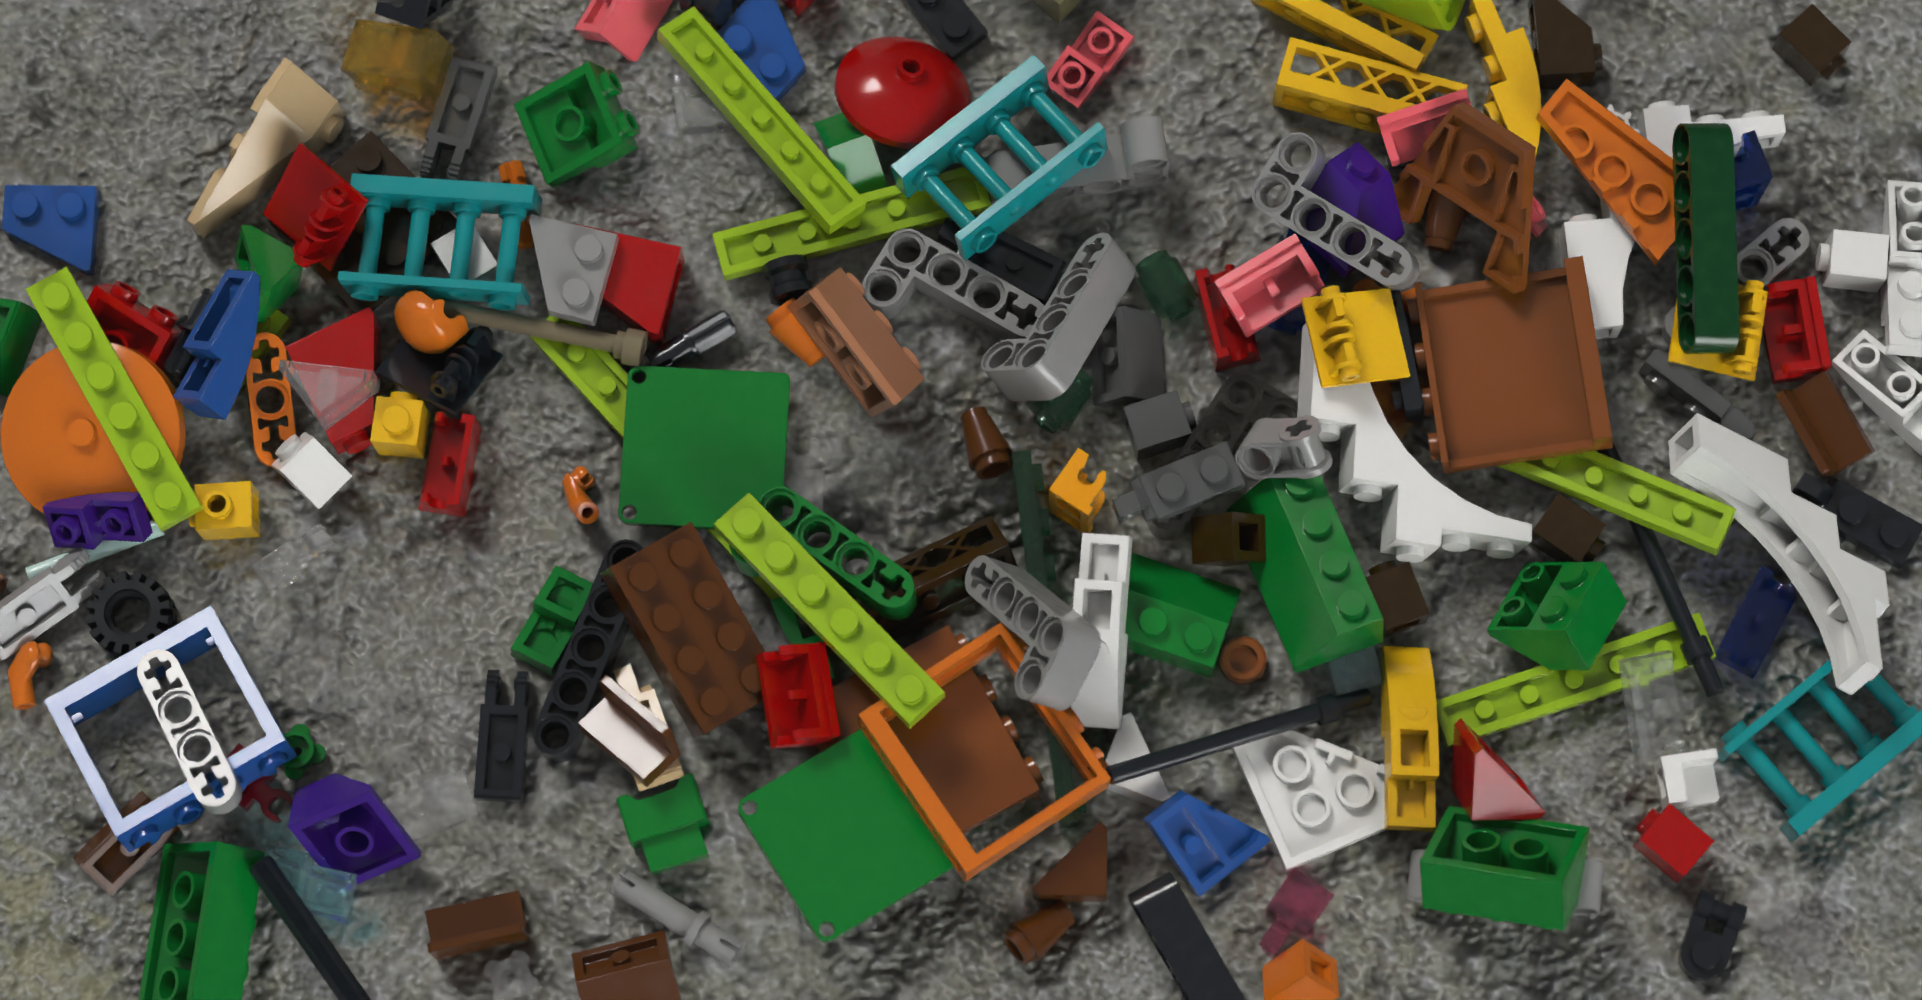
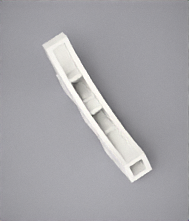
[1558,101,1786,340]
[1297,323,1532,563]
[1668,413,1889,695]

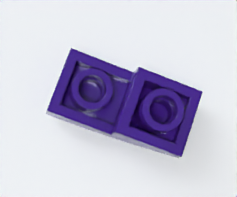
[43,492,153,550]

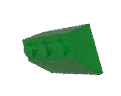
[1125,552,1241,679]
[1420,806,1590,931]

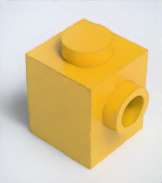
[370,391,431,459]
[188,481,260,540]

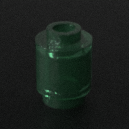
[1135,250,1198,322]
[1029,369,1094,434]

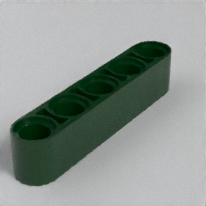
[1672,123,1739,354]

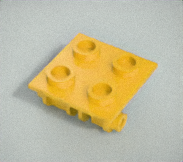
[1668,280,1768,382]
[1301,285,1410,388]

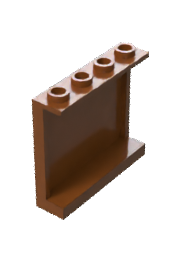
[1407,256,1613,474]
[818,625,1044,834]

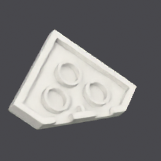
[1231,730,1385,872]

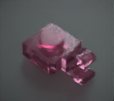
[1259,868,1334,955]

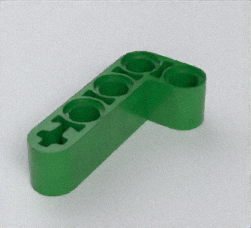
[729,486,917,620]

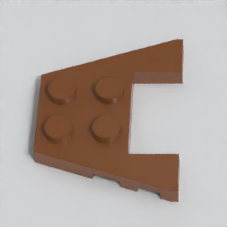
[1394,102,1536,294]

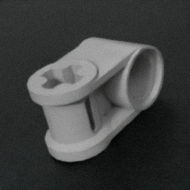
[1235,416,1333,480]

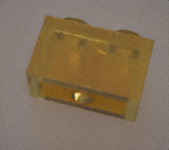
[341,19,455,101]

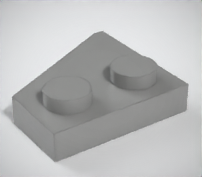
[529,214,619,326]

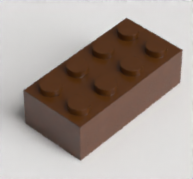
[600,522,765,738]

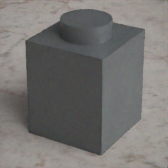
[1122,390,1197,461]

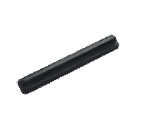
[249,856,371,1000]

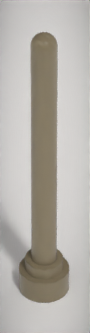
[432,298,648,367]

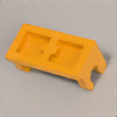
[1049,448,1106,533]

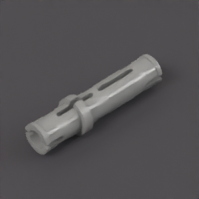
[609,867,746,968]

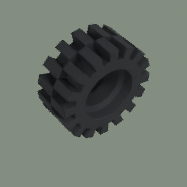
[85,571,177,658]

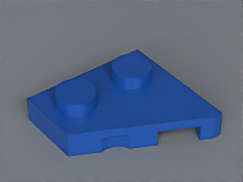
[717,0,806,102]
[2,185,100,276]
[1143,790,1271,897]

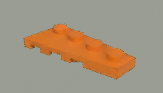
[1536,79,1675,266]

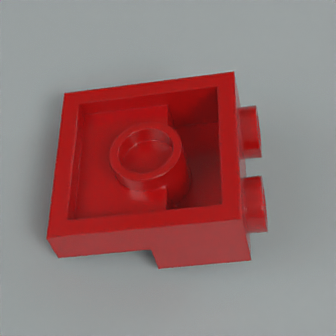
[87,281,182,371]

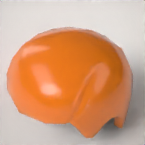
[394,290,469,354]

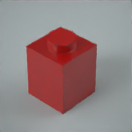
[1633,803,1714,884]

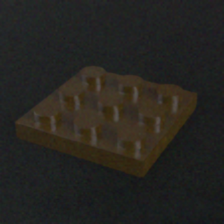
[268,130,457,314]

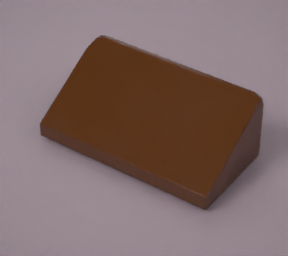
[74,791,180,897]

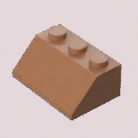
[787,267,925,418]

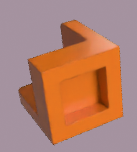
[1262,939,1340,1000]

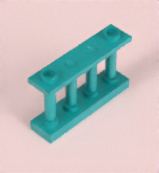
[891,54,1108,261]
[338,173,542,310]
[1718,660,1922,843]

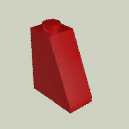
[573,223,685,346]
[285,307,381,455]

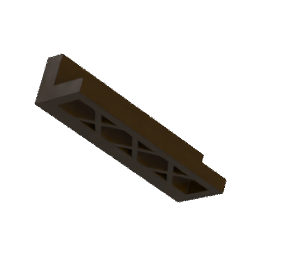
[844,516,1018,640]

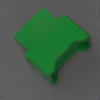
[616,773,710,876]

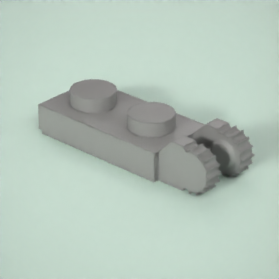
[0,547,106,661]

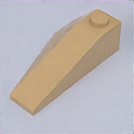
[187,58,345,238]

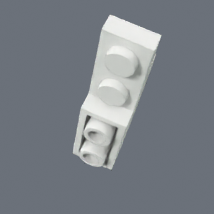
[1880,180,1922,357]
[1832,329,1922,456]
[1071,533,1133,730]

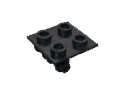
[375,325,503,416]

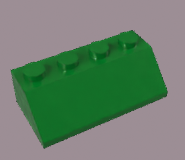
[1226,464,1384,674]
[138,841,265,1000]

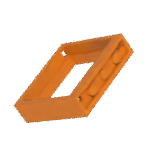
[857,622,1111,882]

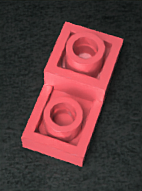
[1047,10,1136,109]

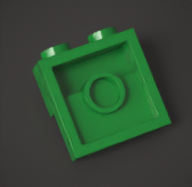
[514,62,639,187]

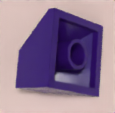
[1302,142,1405,278]
[288,773,422,892]

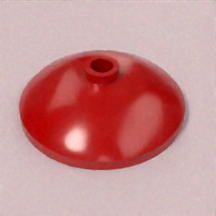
[834,37,971,149]

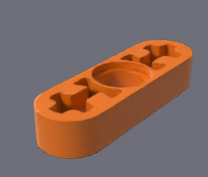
[245,332,296,468]

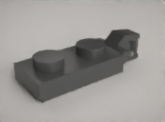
[1112,441,1245,523]

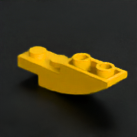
[1464,0,1541,158]
[1381,646,1439,832]

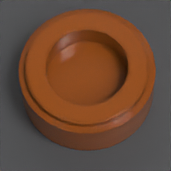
[1219,636,1267,686]

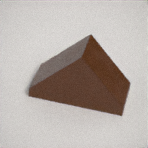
[1032,821,1107,902]

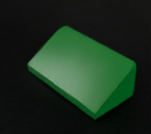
[0,298,42,397]

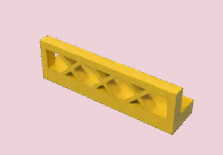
[1252,0,1439,72]
[1272,37,1468,135]

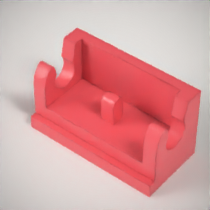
[1376,88,1471,167]
[1214,234,1325,338]

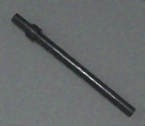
[1597,442,1725,697]
[1106,687,1372,785]

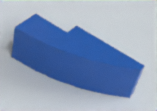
[173,269,260,420]

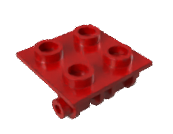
[263,143,369,271]

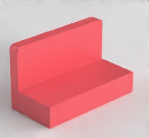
[574,0,673,61]

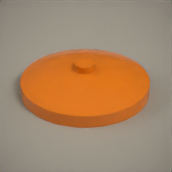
[1,343,186,515]

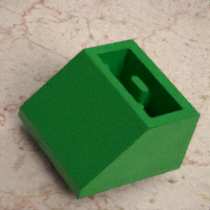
[1487,562,1627,670]

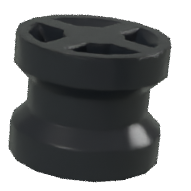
[762,254,814,306]

